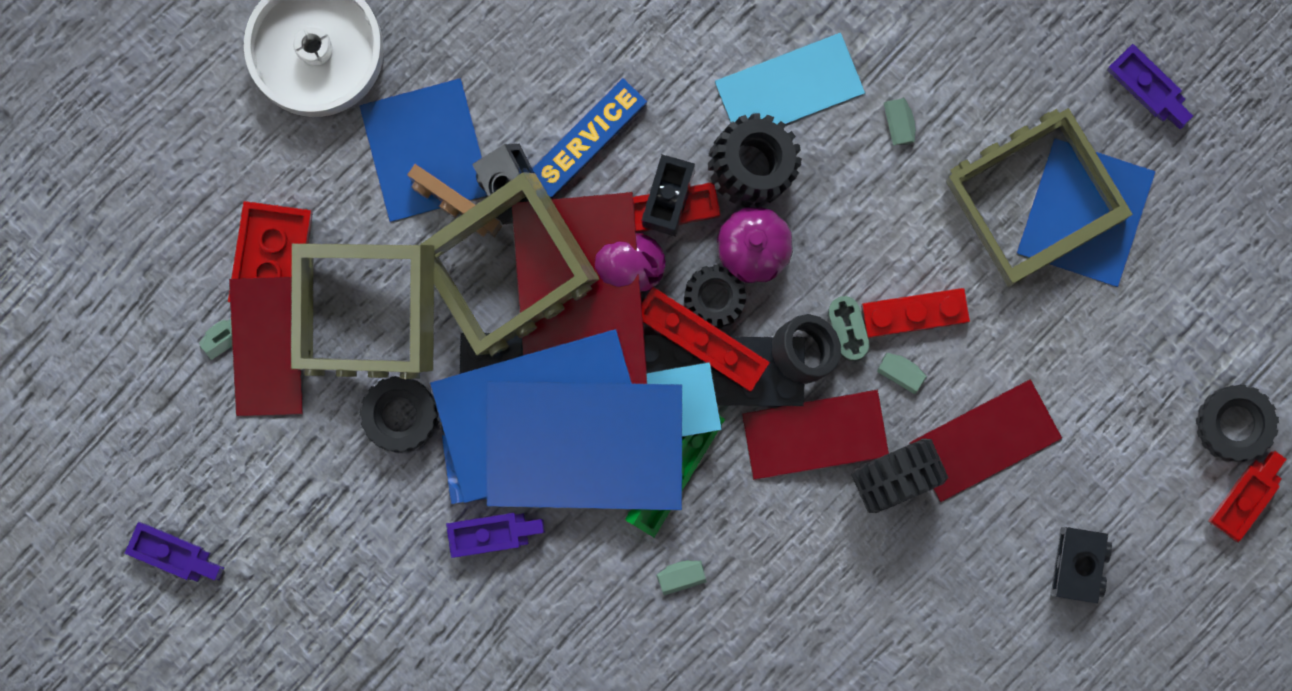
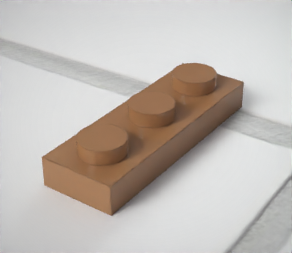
[407,164,502,238]

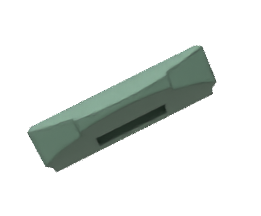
[884,97,916,146]
[199,319,232,360]
[877,352,927,394]
[656,560,707,595]

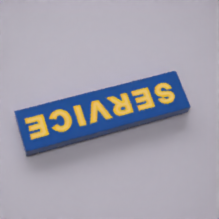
[532,78,647,199]

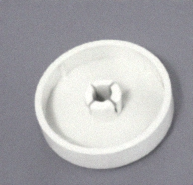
[244,0,384,117]

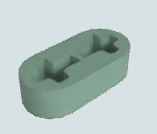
[828,296,869,361]

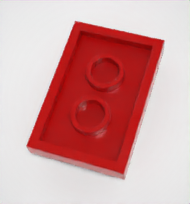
[228,201,313,303]

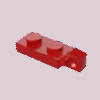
[1208,451,1287,543]

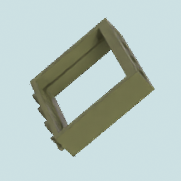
[946,108,1133,287]
[420,172,600,357]
[291,244,434,379]

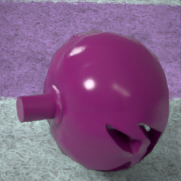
[717,207,793,283]
[595,233,666,291]

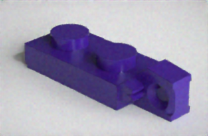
[1107,44,1193,129]
[446,513,545,558]
[124,521,225,582]

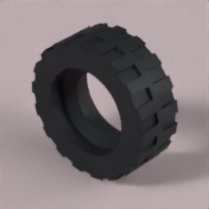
[360,376,439,453]
[1196,385,1279,462]

